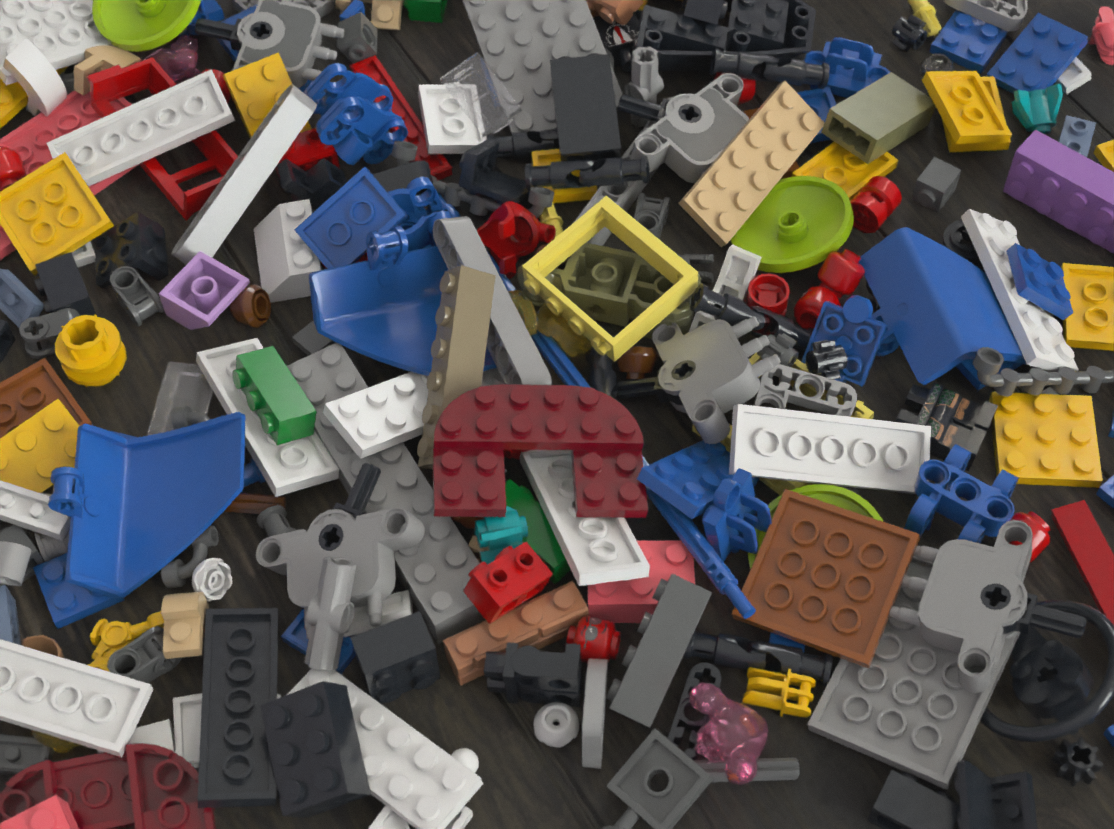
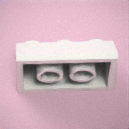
[254,199,322,303]

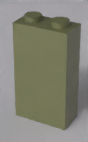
[821,72,936,164]

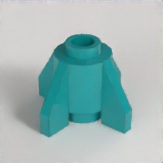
[1012,84,1063,134]
[473,506,528,565]

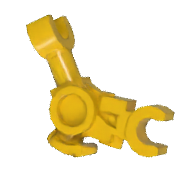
[88,611,164,672]

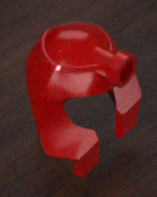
[477,201,556,279]

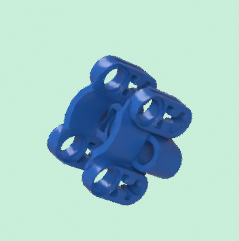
[303,63,408,165]
[388,177,453,252]
[904,444,1018,543]

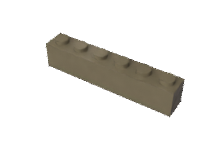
[417,265,496,470]

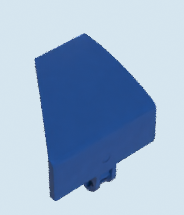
[309,226,497,376]
[859,227,1027,385]
[48,412,245,598]

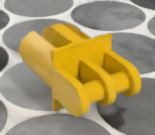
[742,667,816,717]

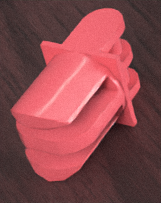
[1089,7,1114,65]

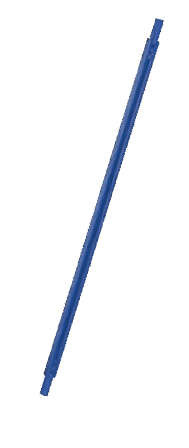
[438,193,756,619]

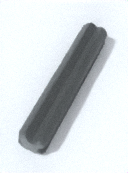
[693,757,800,782]

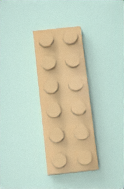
[678,81,825,247]

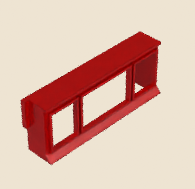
[87,57,238,221]

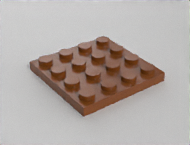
[732,489,920,668]

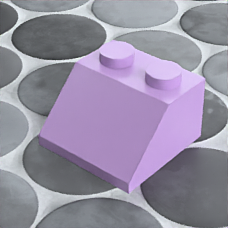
[159,251,250,330]

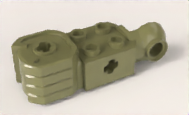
[517,243,701,339]

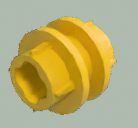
[55,315,127,387]

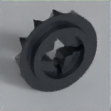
[942,220,979,262]

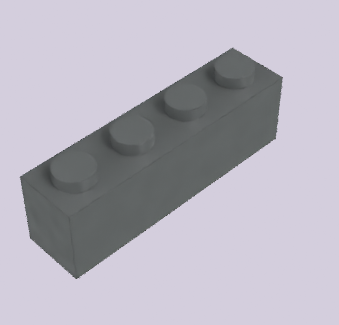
[606,574,712,728]

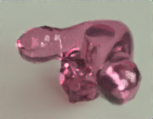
[144,35,201,81]
[689,683,768,785]

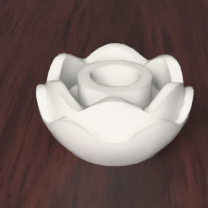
[192,558,232,602]
[533,703,579,748]

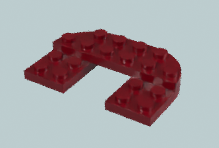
[432,384,648,518]
[0,743,216,829]

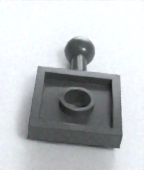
[601,728,713,829]

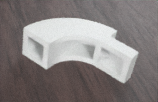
[3,38,67,117]
[689,245,762,332]

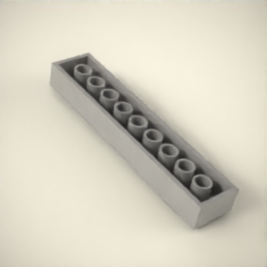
[287,343,485,644]

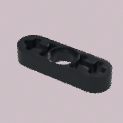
[668,663,721,760]

